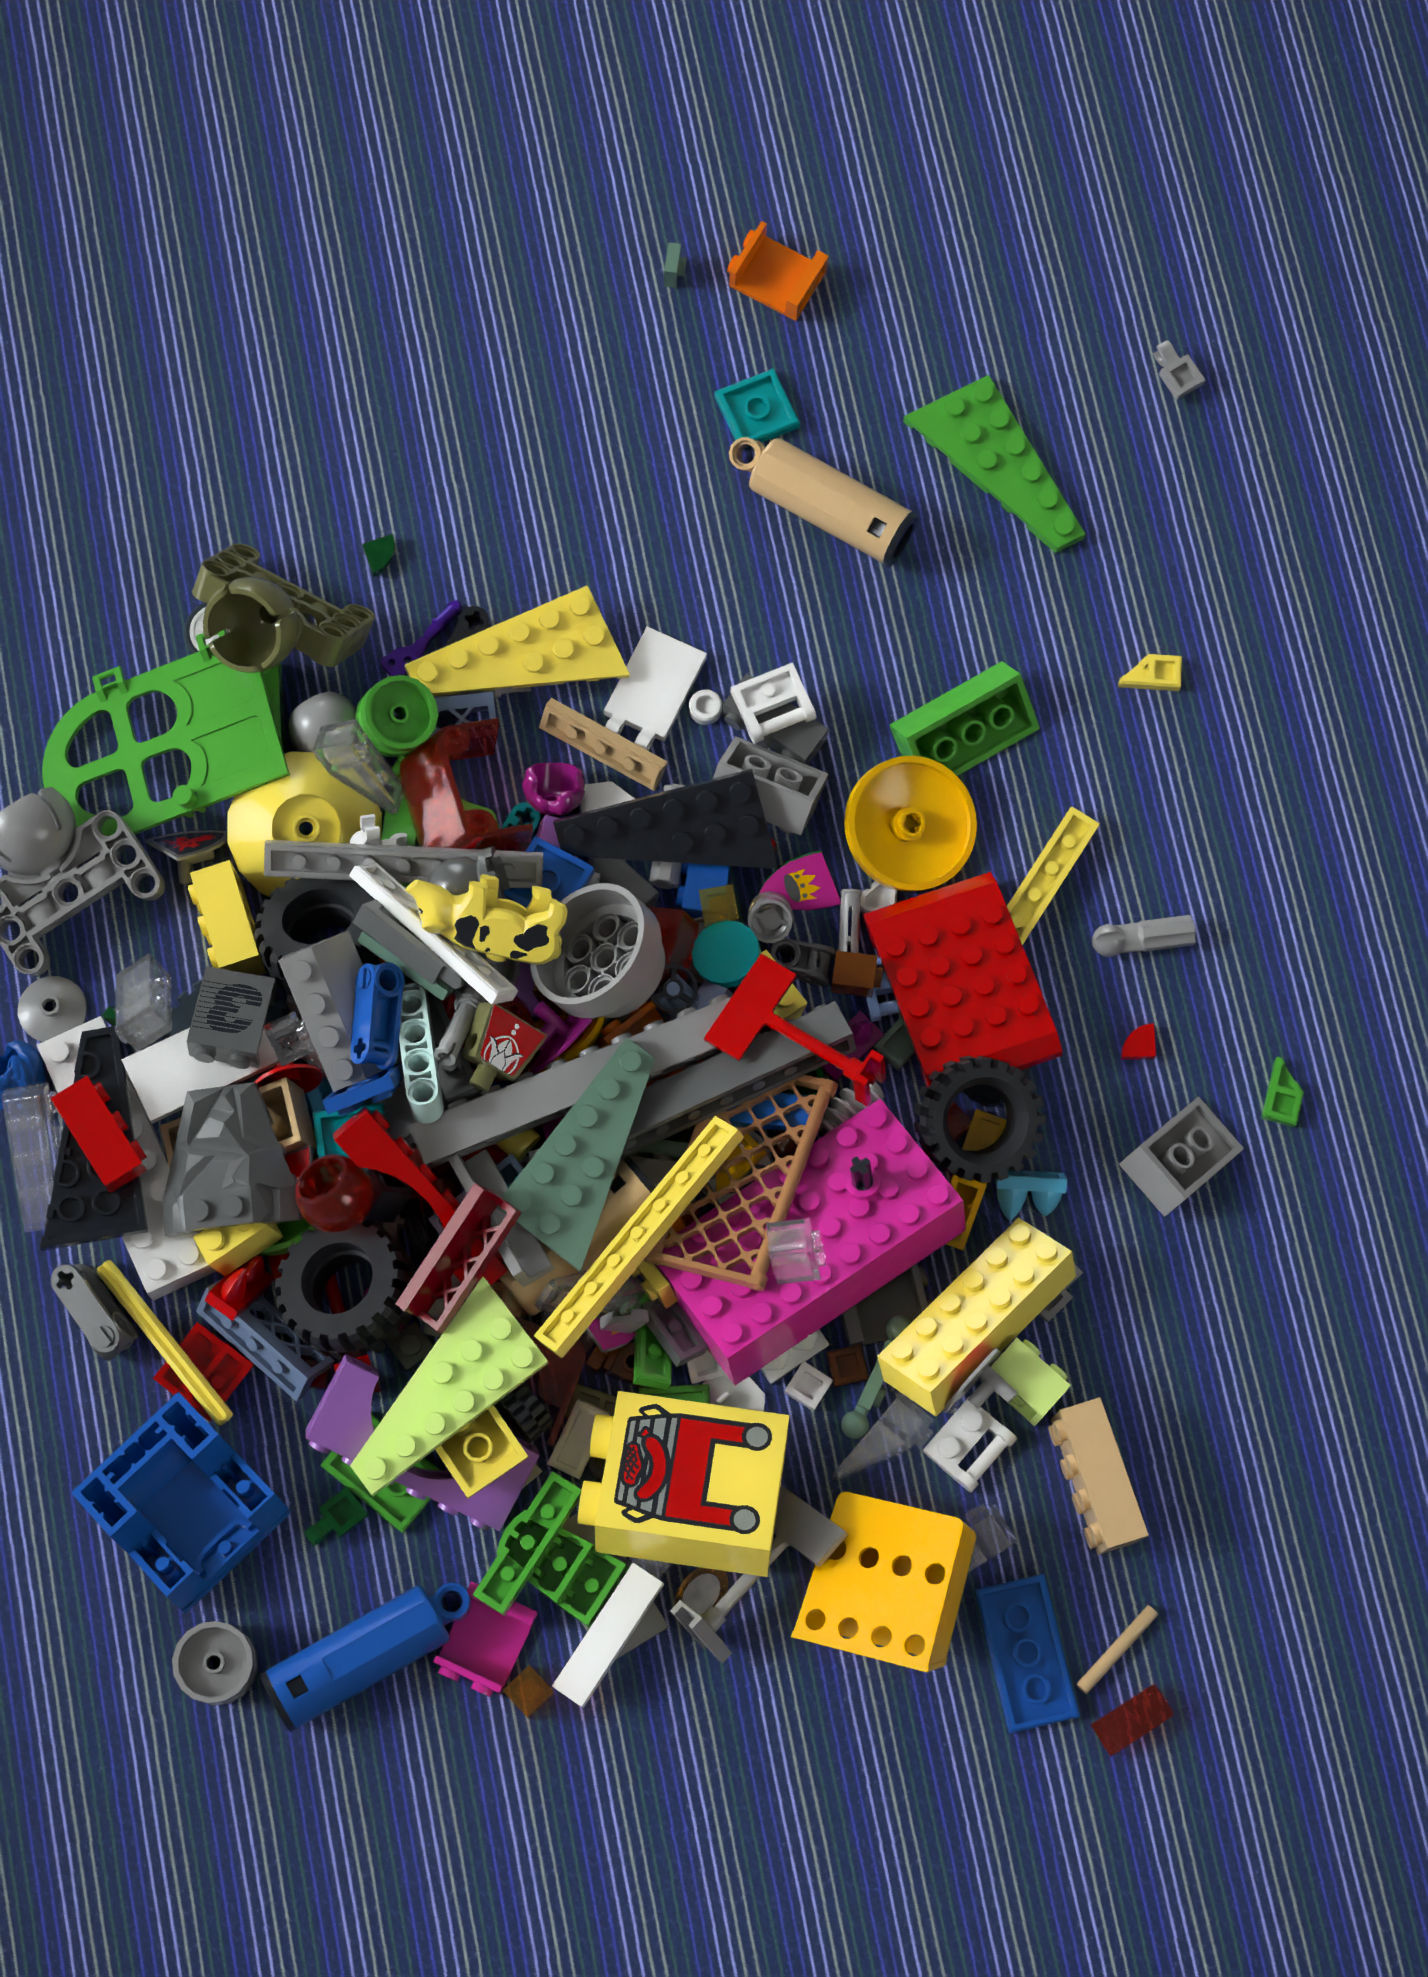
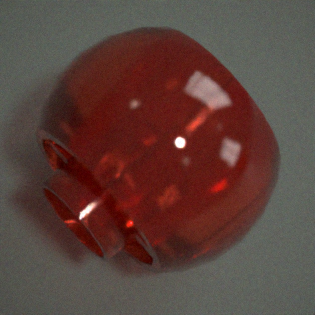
[295,1154,374,1233]

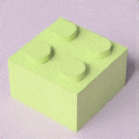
[982,1337,1071,1426]

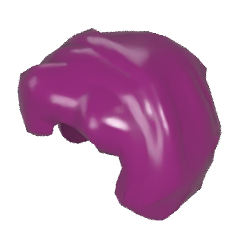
[522,762,585,816]

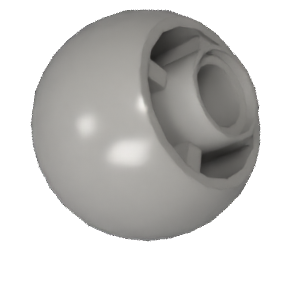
[288,692,360,761]

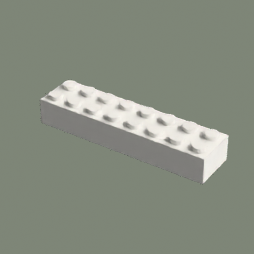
[37,1016,216,1301]

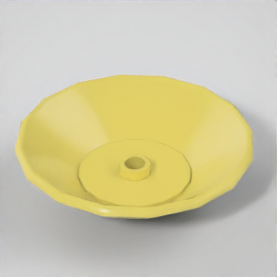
[227,752,382,897]

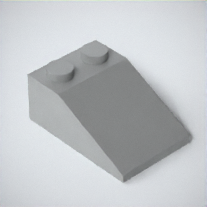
[1119,1096,1244,1217]

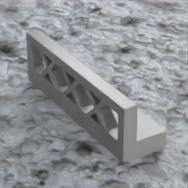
[448,1149,555,1287]

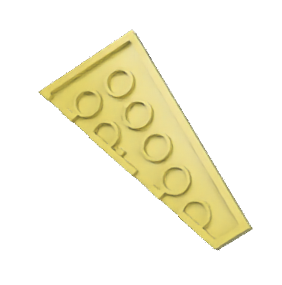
[404,585,630,696]

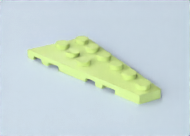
[350,1277,549,1496]

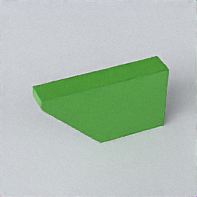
[1261,1057,1304,1127]

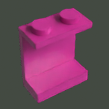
[433,1581,538,1697]

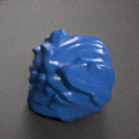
[0,1040,47,1115]

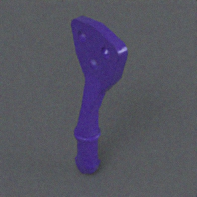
[380,600,462,676]

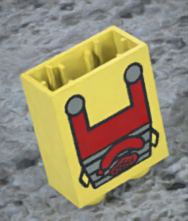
[578,1391,789,1577]

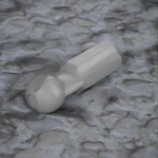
[1092,915,1196,957]

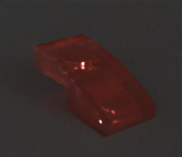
[1091,1683,1175,1756]

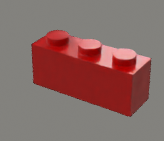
[50,1076,147,1193]

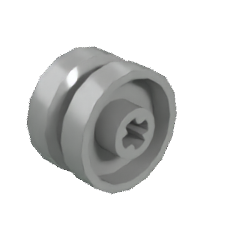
[172,1621,259,1706]

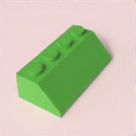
[889,661,1040,776]

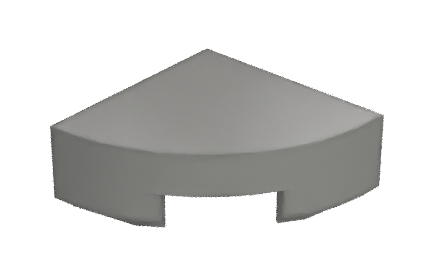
[600,1309,649,1334]

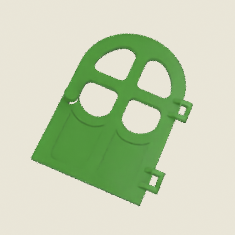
[42,629,290,836]

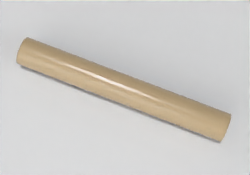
[1076,1605,1158,1694]

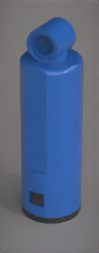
[260,1583,471,1732]

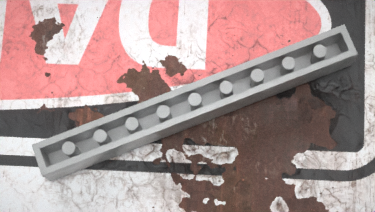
[410,994,732,1169]

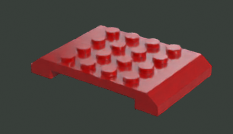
[862,872,1063,1089]

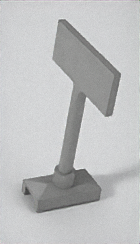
[670,1485,848,1664]

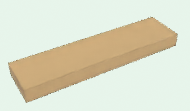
[539,698,668,791]

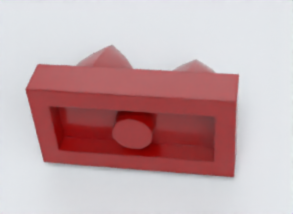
[205,1256,274,1321]

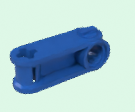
[350,962,404,1070]

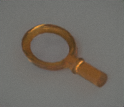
[674,1567,729,1615]

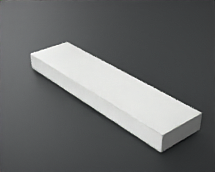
[552,1563,664,1708]

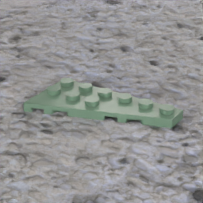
[497,1037,655,1272]

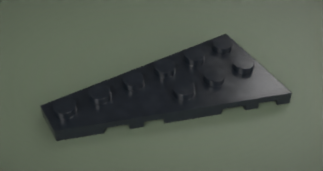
[553,769,778,869]

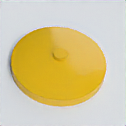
[844,756,977,892]

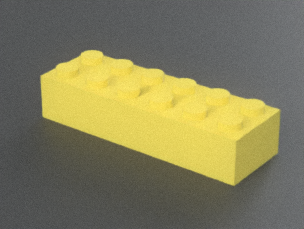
[877,1217,1076,1417]

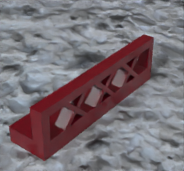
[395,1183,522,1334]

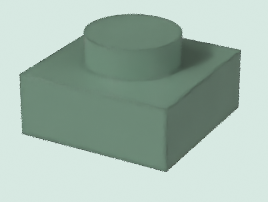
[664,242,687,288]

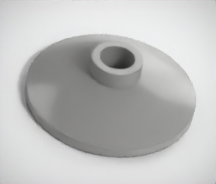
[18,976,87,1042]

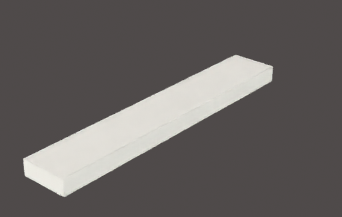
[349,863,518,1005]

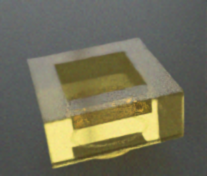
[699,884,739,926]

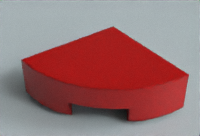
[1120,1023,1156,1060]

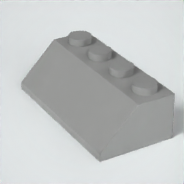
[278,930,402,1092]

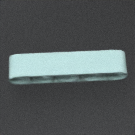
[399,974,444,1123]

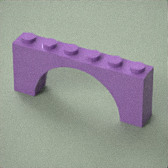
[305,1353,540,1531]

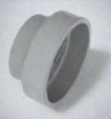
[530,883,665,1018]

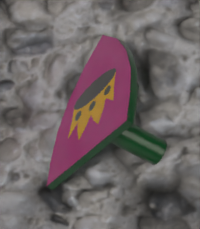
[757,850,841,910]

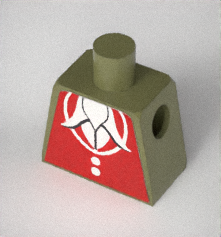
[462,1002,548,1092]

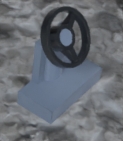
[650,964,733,1019]

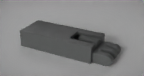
[353,900,468,989]

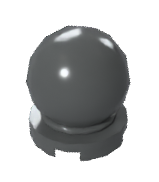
[428,846,510,899]

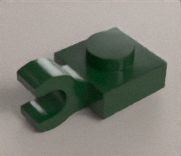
[304,1486,369,1547]

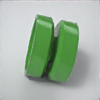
[355,675,438,757]

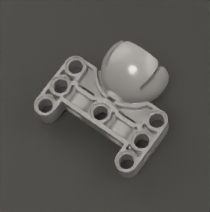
[0,787,165,976]

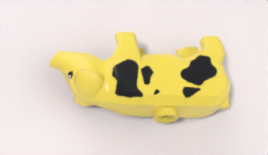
[405,874,568,965]

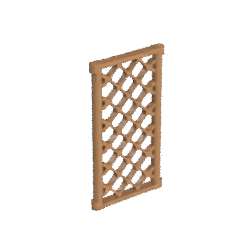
[644,1075,838,1291]

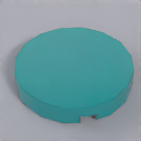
[692,920,761,988]

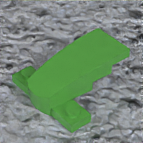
[473,1471,629,1628]

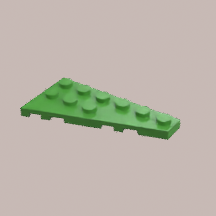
[903,375,1085,553]

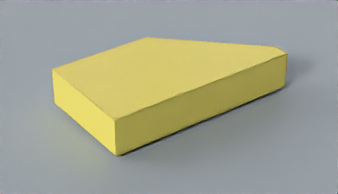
[1118,654,1182,691]

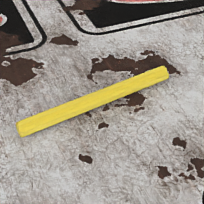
[96,1260,233,1426]

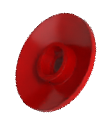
[255,1061,323,1094]

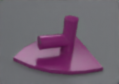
[529,1001,593,1074]

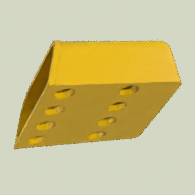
[791,1492,977,1672]

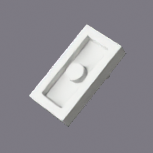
[760,1330,830,1385]

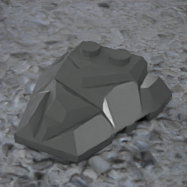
[162,1082,302,1237]

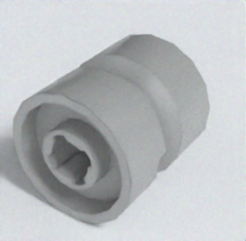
[748,891,792,943]

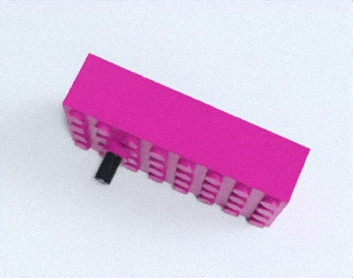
[654,1099,966,1386]

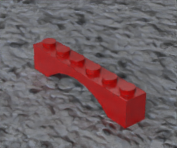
[333,1106,508,1293]

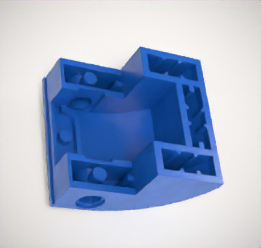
[71,1392,292,1614]

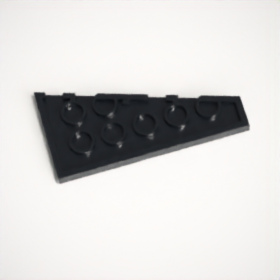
[40,1026,148,1251]

